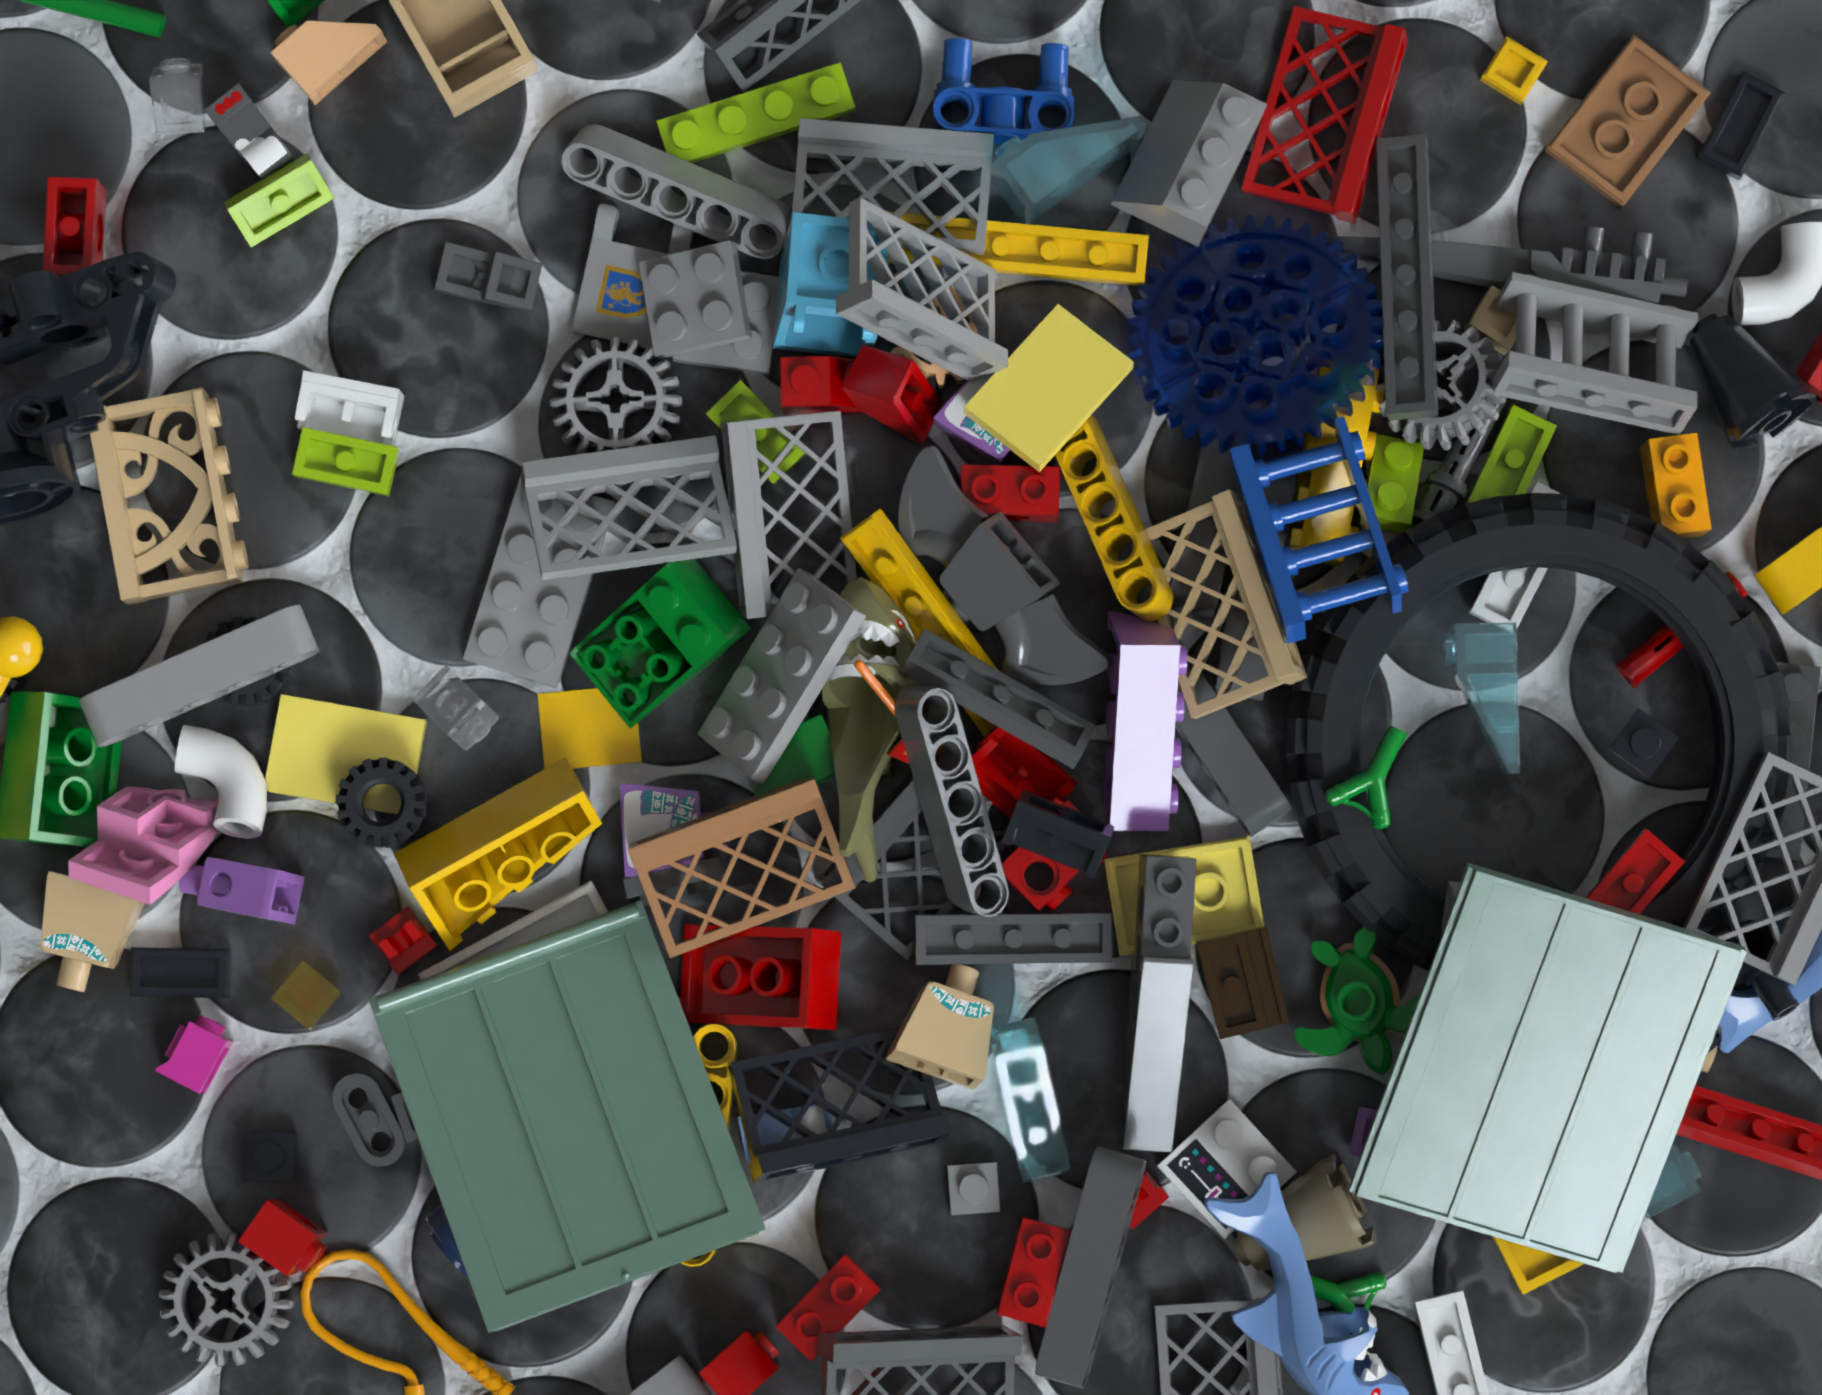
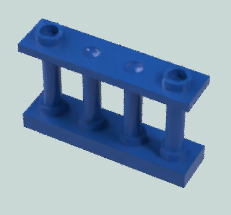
[1229,416,1409,644]

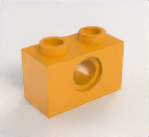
[1640,433,1712,538]

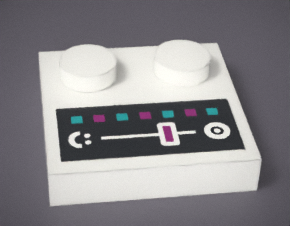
[1157,1099,1297,1239]

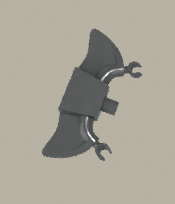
[898,445,1112,685]

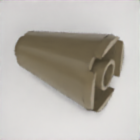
[1232,1154,1377,1271]

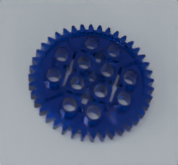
[1127,215,1384,456]

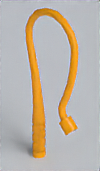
[300,1249,516,1395]

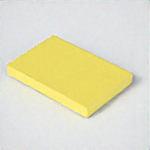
[964,304,1134,472]
[265,694,427,815]
[1104,836,1264,957]

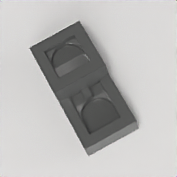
[432,242,542,311]

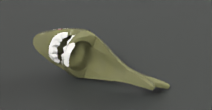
[822,577,922,883]

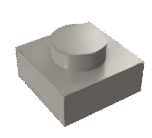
[947,1162,1000,1215]

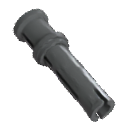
[1412,403,1506,525]

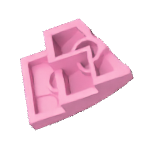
[68,786,219,905]

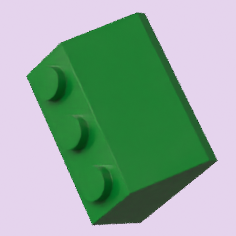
[0,692,122,848]

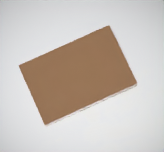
[1544,35,1711,209]

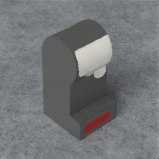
[205,83,295,179]

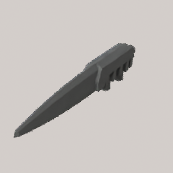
[1323,226,1688,304]

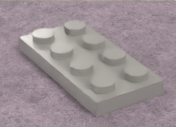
[463,473,615,689]
[697,568,866,784]

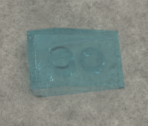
[991,116,1146,224]

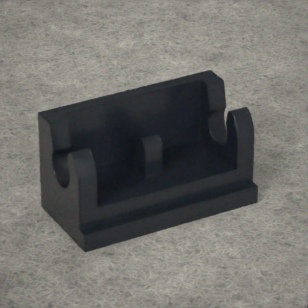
[1002,789,1115,879]

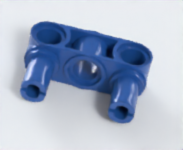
[933,38,1074,145]

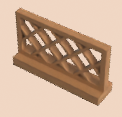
[628,775,855,958]

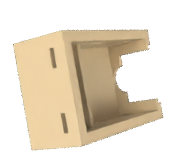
[388,0,539,118]

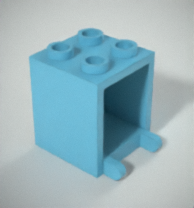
[773,212,889,358]

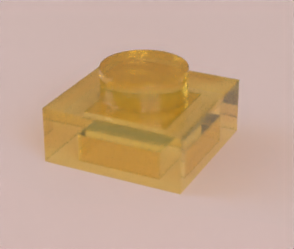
[271,961,343,1030]

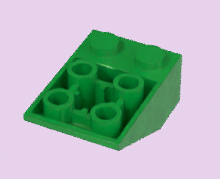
[569,559,751,728]

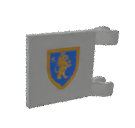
[571,204,695,349]

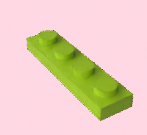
[656,62,856,164]

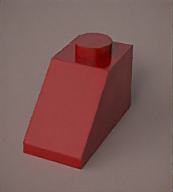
[842,345,943,445]
[780,356,862,414]
[699,1329,780,1395]

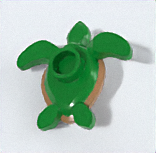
[1294,927,1421,1075]

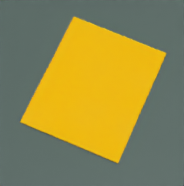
[537,688,642,769]

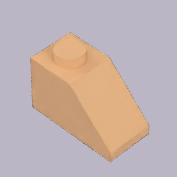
[270,20,387,105]

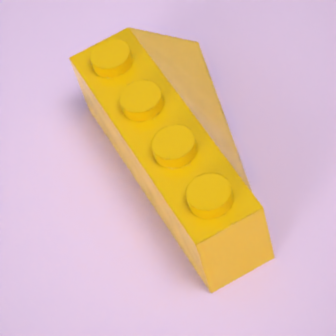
[1286,359,1385,567]
[393,757,602,951]

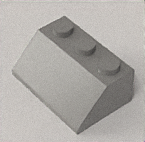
[1111,80,1267,247]

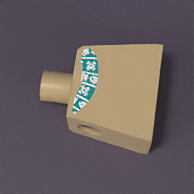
[40,871,145,992]
[885,964,994,1090]

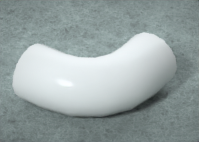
[1732,222,1822,325]
[175,725,267,839]

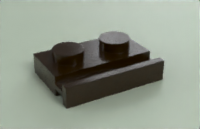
[1196,925,1290,1039]

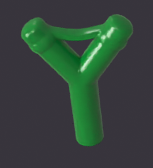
[1325,725,1407,829]
[1310,1271,1387,1334]

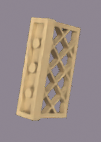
[1131,489,1307,719]

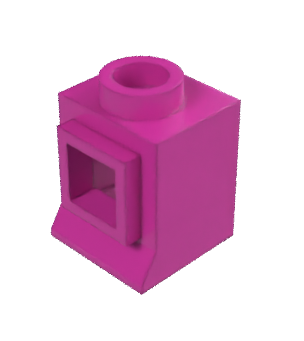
[155,1014,234,1094]

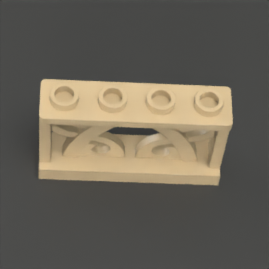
[90,387,249,605]

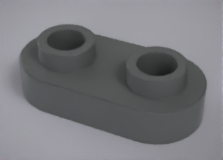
[332,1073,406,1167]

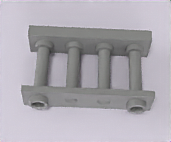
[1492,272,1698,435]

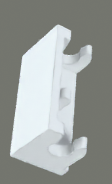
[295,370,404,446]

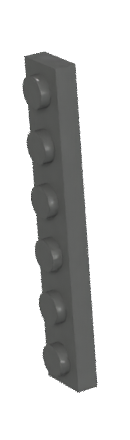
[1376,134,1438,421]

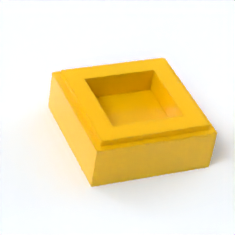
[1480,37,1548,105]

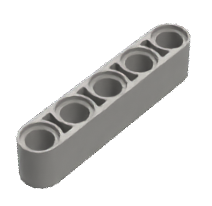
[561,124,792,259]
[79,605,319,747]

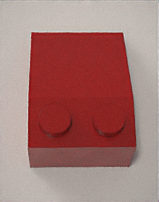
[680,924,841,1030]

